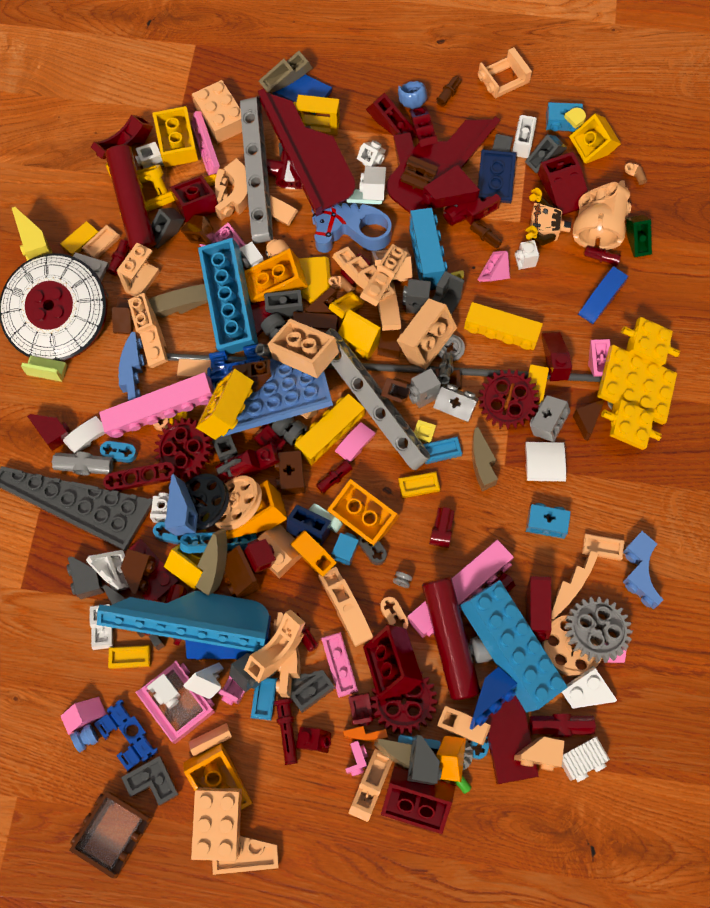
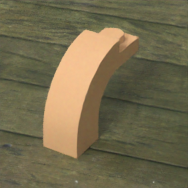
[215,158,248,221]
[244,610,306,683]

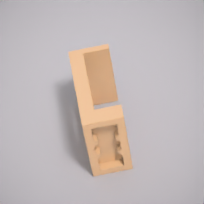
[478,48,532,98]
[117,243,160,297]

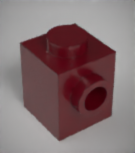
[244,539,276,574]

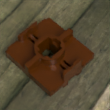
[401,155,438,190]

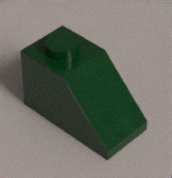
[626,215,652,257]

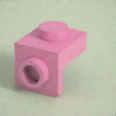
[219,676,245,705]
[345,741,368,776]

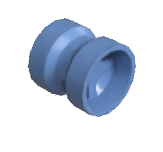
[70,723,99,753]

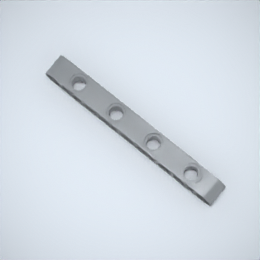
[240,96,273,244]
[326,328,430,470]

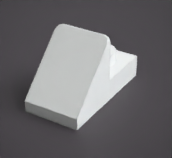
[183,663,224,699]

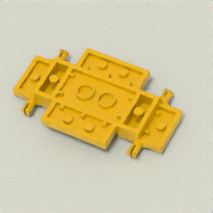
[597,317,680,450]

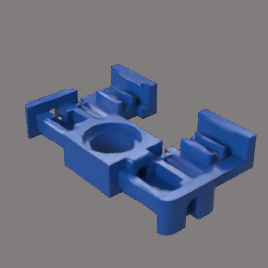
[207,344,264,385]
[94,700,158,772]

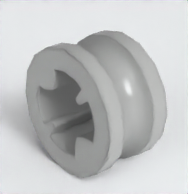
[393,571,413,588]

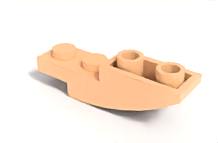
[360,244,408,306]
[128,293,168,368]
[318,567,373,647]
[274,612,301,699]

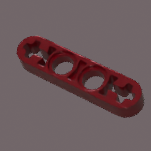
[103,462,178,491]

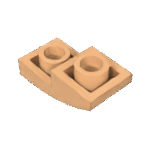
[215,169,229,204]
[270,195,298,226]

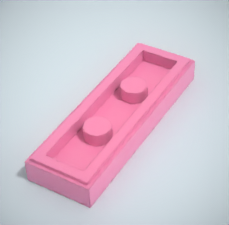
[321,632,358,698]

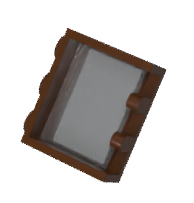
[69,791,153,878]

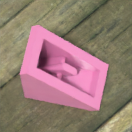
[588,339,610,377]
[61,697,107,735]

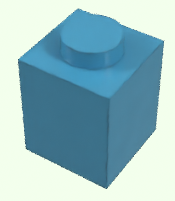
[331,533,359,566]

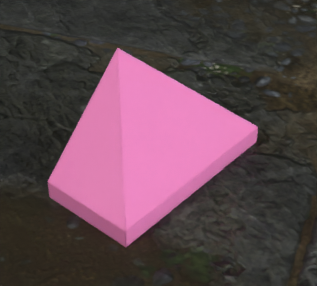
[477,251,510,282]

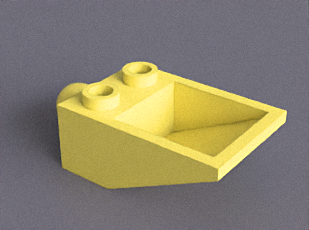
[12,207,52,261]

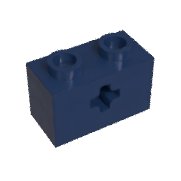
[286,505,331,546]

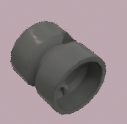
[261,313,286,341]
[271,417,307,446]

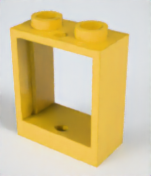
[294,95,340,135]

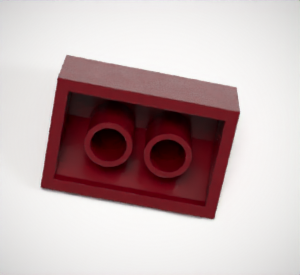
[363,624,423,700]
[381,766,456,834]

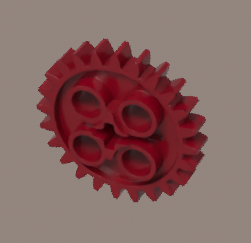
[478,369,540,430]
[154,417,214,480]
[370,671,438,735]

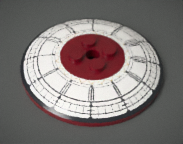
[0,253,107,361]

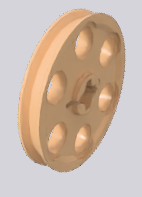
[209,476,262,530]
[542,615,602,677]

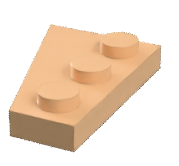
[212,836,279,875]

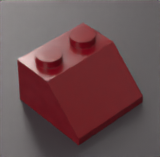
[170,175,217,223]

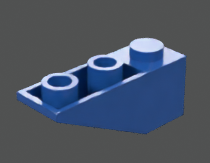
[469,667,517,730]

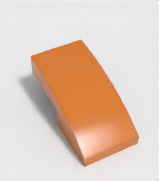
[343,726,388,742]

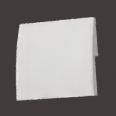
[525,442,566,482]

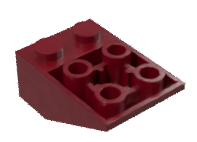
[538,152,588,215]

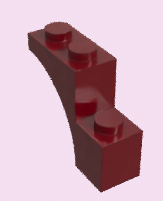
[91,115,153,159]

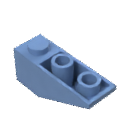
[165,474,198,536]

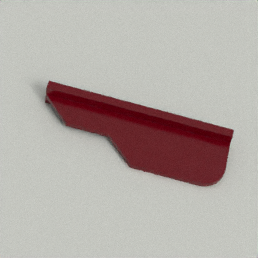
[258,88,355,216]
[386,116,501,213]

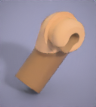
[625,163,647,185]
[328,276,355,293]

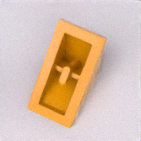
[436,736,466,782]

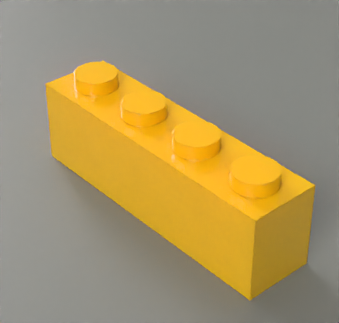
[464,302,543,350]
[294,394,365,466]

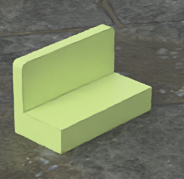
[21,356,68,382]

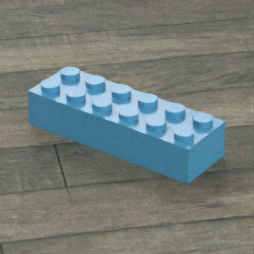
[198,238,258,355]
[459,580,568,713]

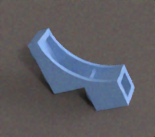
[623,531,664,610]

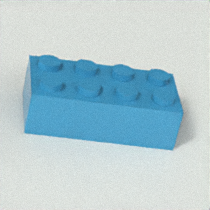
[409,208,447,290]

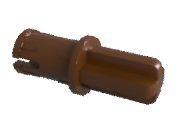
[436,76,461,106]
[470,220,502,249]

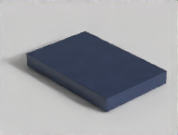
[478,149,516,204]

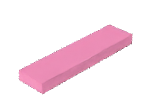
[190,111,220,176]

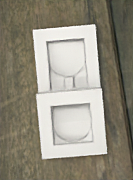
[63,416,106,454]
[90,604,113,650]

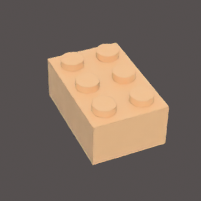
[192,80,242,144]
[397,299,457,369]
[268,319,339,378]
[191,787,242,861]

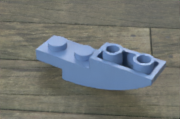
[118,332,145,401]

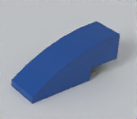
[578,266,628,324]

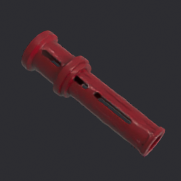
[274,699,298,765]

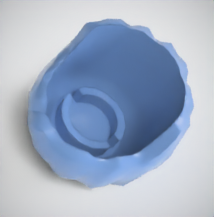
[398,81,427,109]

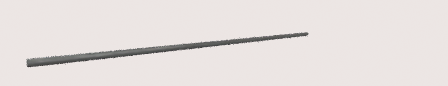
[166,353,602,382]

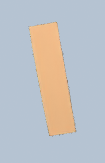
[332,247,395,301]
[378,281,401,331]
[551,551,598,622]

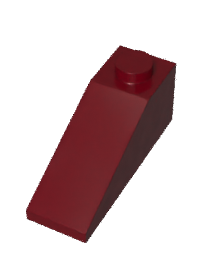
[366,92,416,138]
[541,332,572,381]

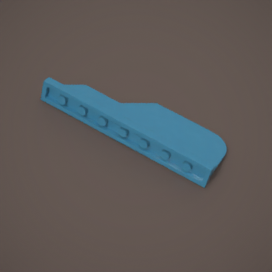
[97,591,269,652]

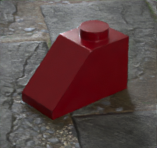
[27,414,71,451]

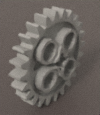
[564,597,633,663]

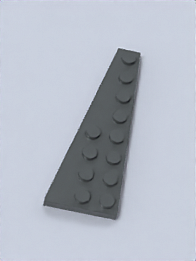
[0,466,153,551]

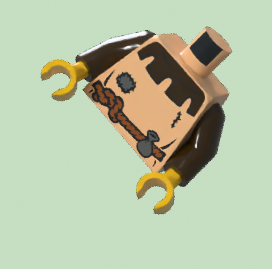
[525,188,571,245]

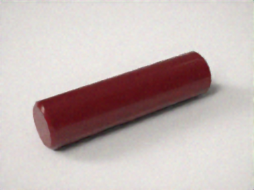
[105,144,156,250]
[422,576,481,700]

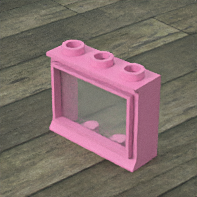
[135,661,215,744]

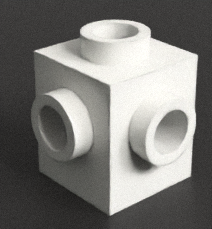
[357,141,386,167]

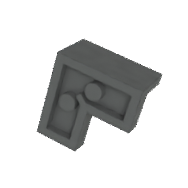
[432,271,465,316]

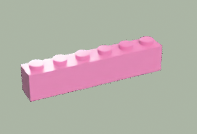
[99,372,214,438]
[407,540,514,638]

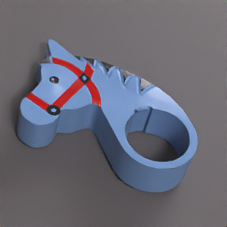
[311,203,392,253]

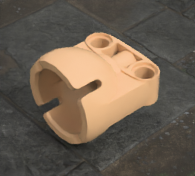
[573,182,630,250]

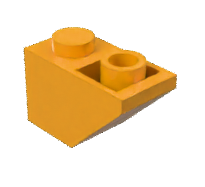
[290,530,337,577]

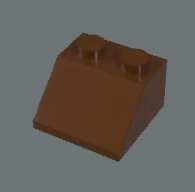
[223,545,260,598]

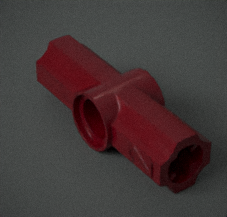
[530,714,596,737]

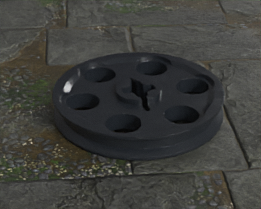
[185,474,229,531]

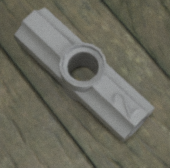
[52,452,114,476]

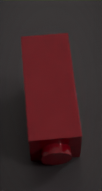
[422,165,480,209]
[525,576,551,642]

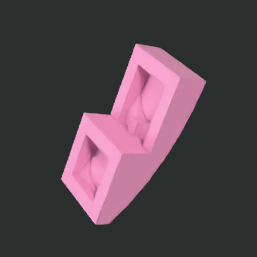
[335,422,376,463]

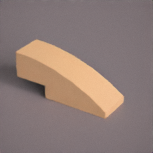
[348,749,393,822]

